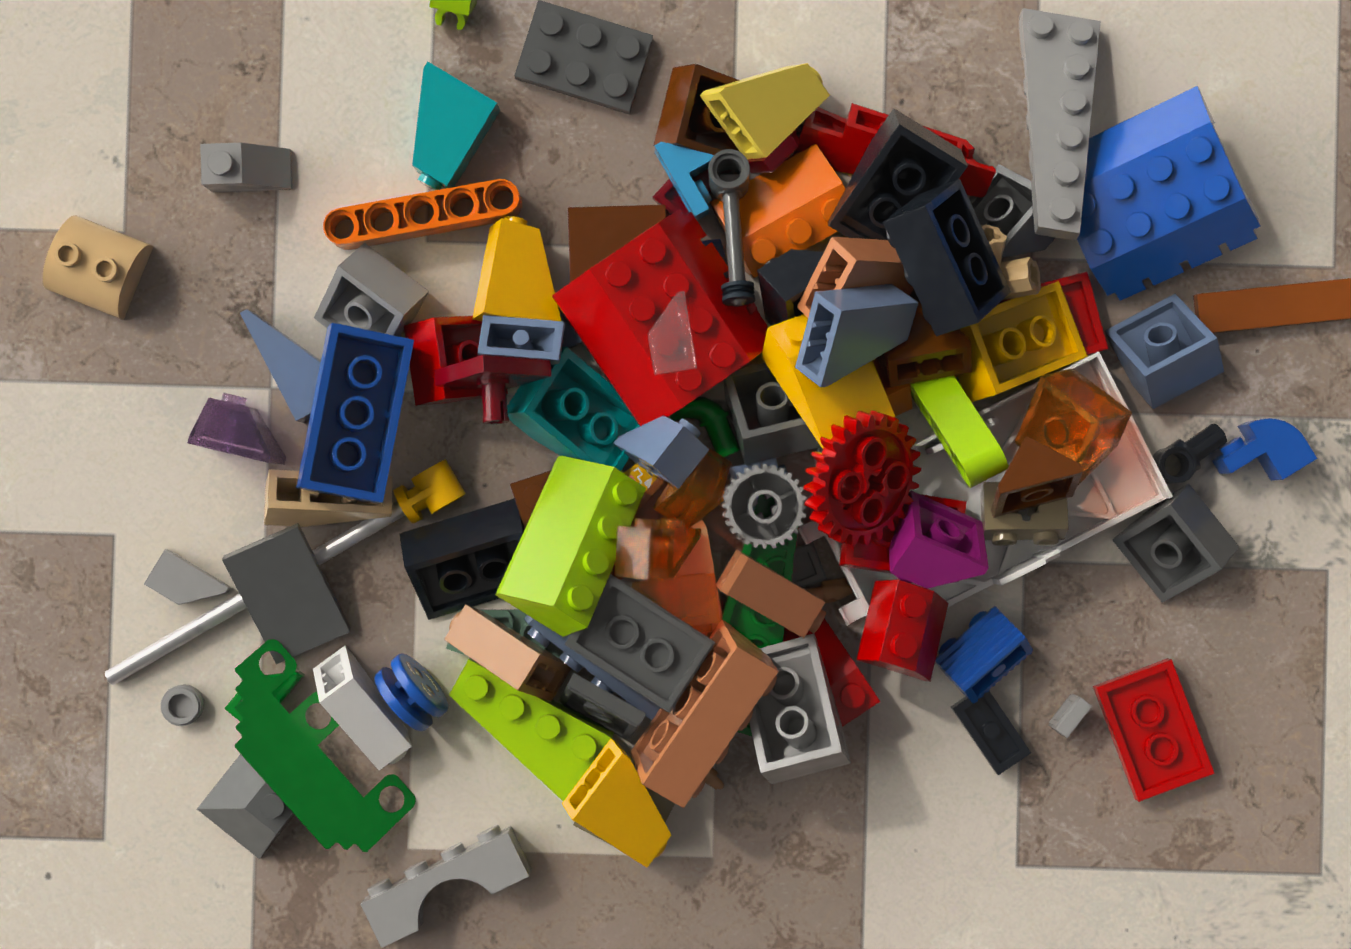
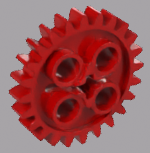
[803,410,922,546]

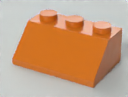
[709,144,846,278]

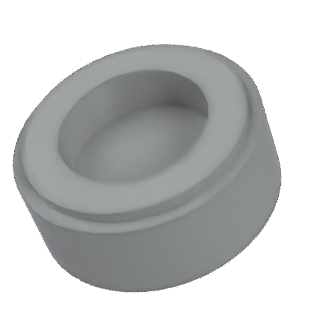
[161,684,204,726]

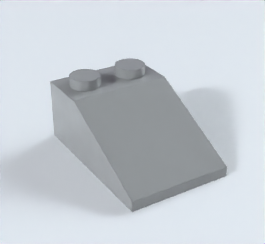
[749,633,851,784]

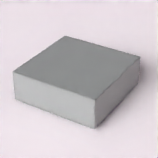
[1048,694,1092,738]

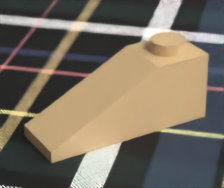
[264,469,392,527]

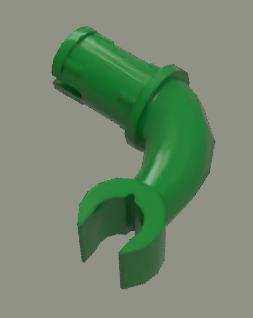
[669,396,740,459]

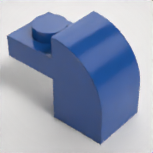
[1212,418,1318,481]

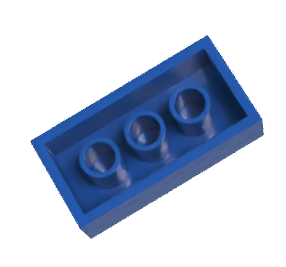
[296,323,414,504]

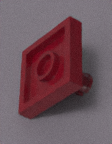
[434,355,551,424]

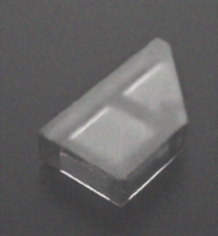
[647,291,697,375]

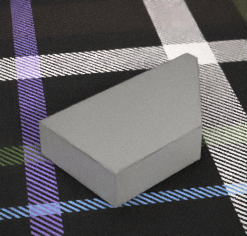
[144,549,231,605]

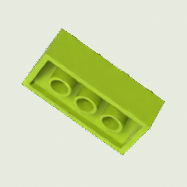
[495,456,646,637]

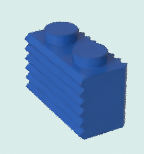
[935,606,1033,703]

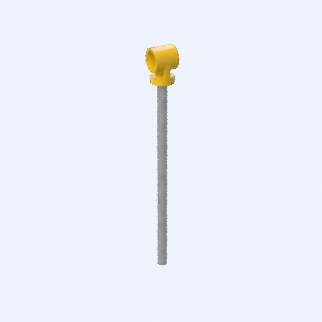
[105,459,466,685]

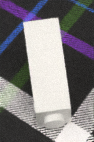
[313,645,412,770]

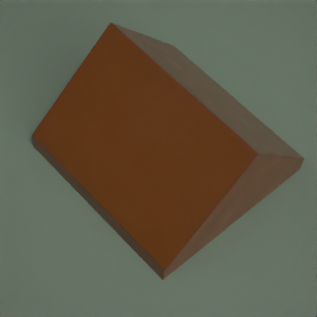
[991,436,1083,518]

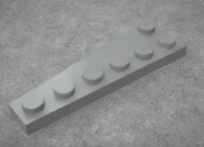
[1019,8,1101,241]

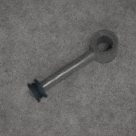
[708,149,755,307]

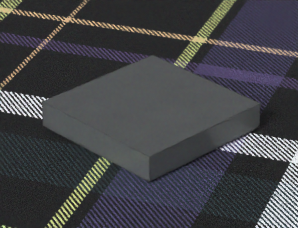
[559,673,646,740]

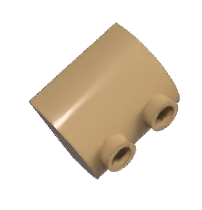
[43,215,154,320]

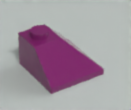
[889,490,989,589]

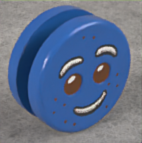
[374,653,449,731]

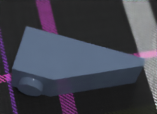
[240,309,321,423]

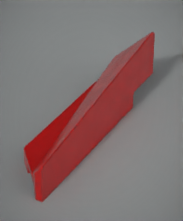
[793,103,996,197]

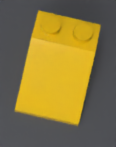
[957,281,1087,402]
[762,314,895,449]

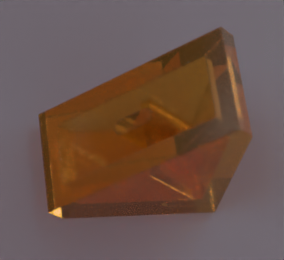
[652,445,731,530]

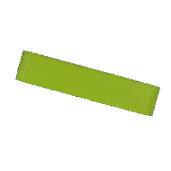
[910,376,1009,488]

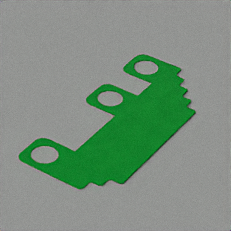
[235,639,416,852]

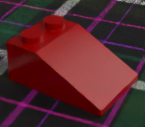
[783,618,881,727]

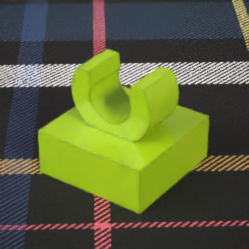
[429,0,477,30]

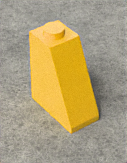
[472,216,561,322]
[562,738,672,868]

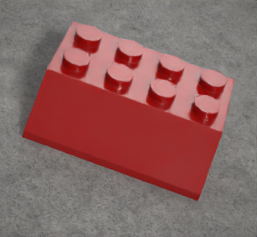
[552,209,768,426]

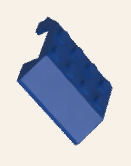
[1077,86,1261,301]

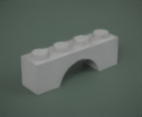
[360,825,532,948]

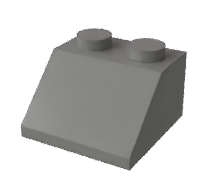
[314,243,429,337]

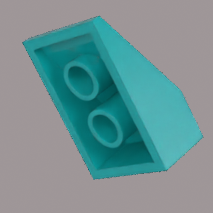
[507,346,640,471]

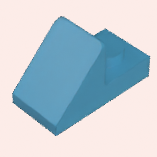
[655,142,714,221]

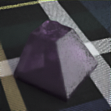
[187,393,286,465]

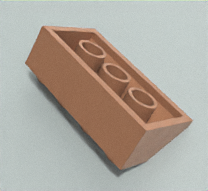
[630,619,779,808]

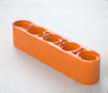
[323,179,522,250]

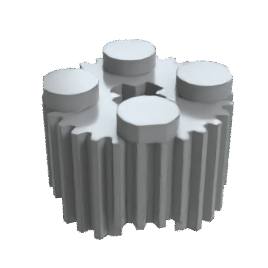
[721,464,807,549]

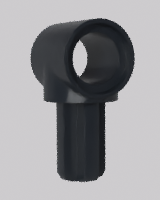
[1153,423,1227,484]

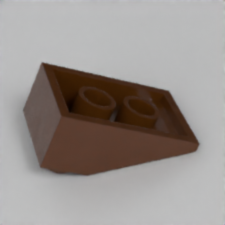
[653,64,740,155]

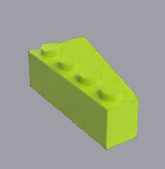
[449,658,614,801]

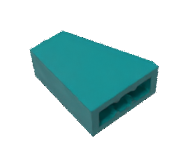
[412,61,501,191]

